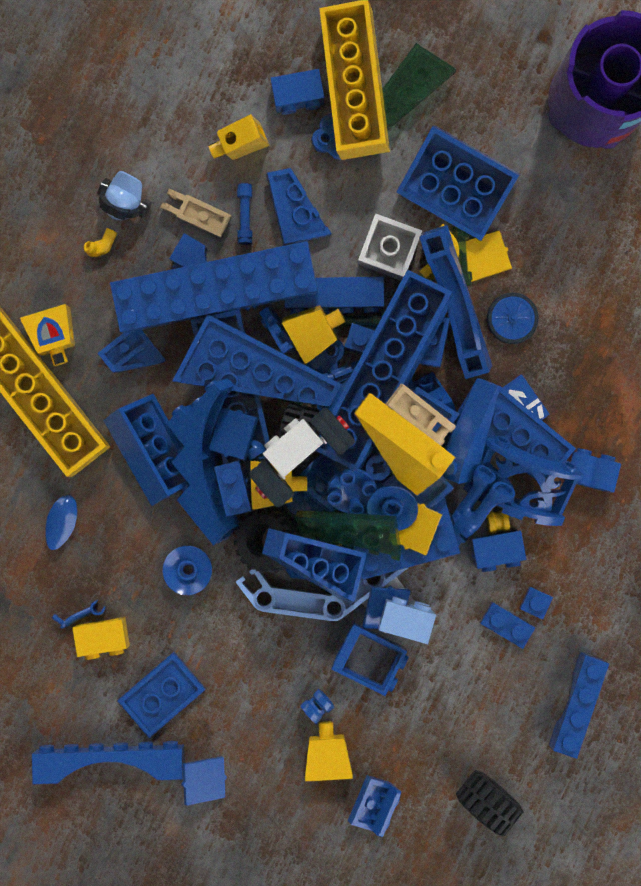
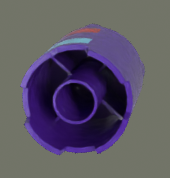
[548,10,641,149]

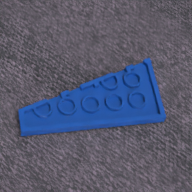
[172,314,342,407]

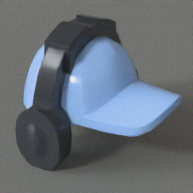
[97,171,152,220]

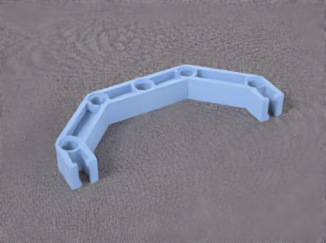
[236,568,408,621]

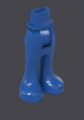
[451,465,515,546]

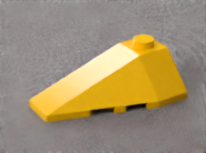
[354,393,455,495]

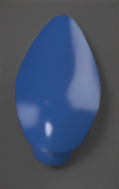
[46,495,78,550]

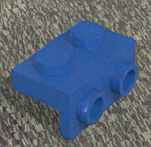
[348,775,401,837]

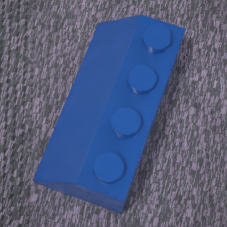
[103,394,188,506]

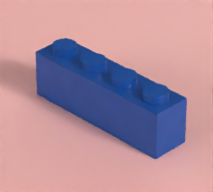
[285,277,384,315]

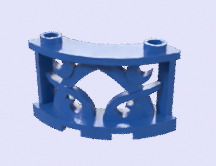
[463,436,584,526]

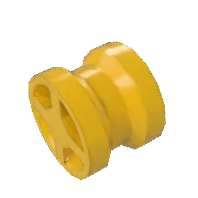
[486,508,510,535]

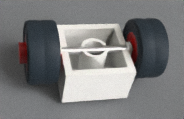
[249,407,355,508]

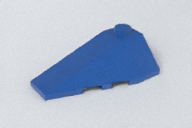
[442,378,500,484]

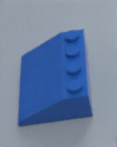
[396,125,520,241]

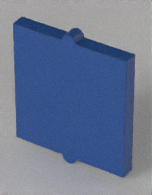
[209,408,258,461]
[362,586,411,629]
[181,756,227,806]

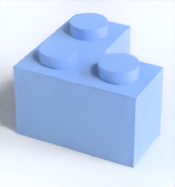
[378,597,436,644]

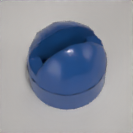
[247,440,266,462]

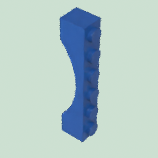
[419,225,492,379]
[32,741,185,784]

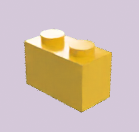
[73,617,130,660]

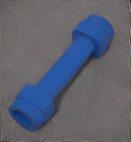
[237,183,253,245]

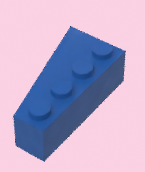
[262,528,367,602]

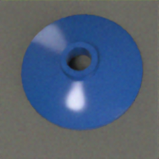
[367,486,418,531]
[163,546,212,595]

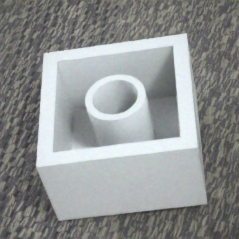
[357,213,422,281]

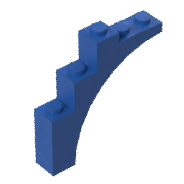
[167,378,239,546]

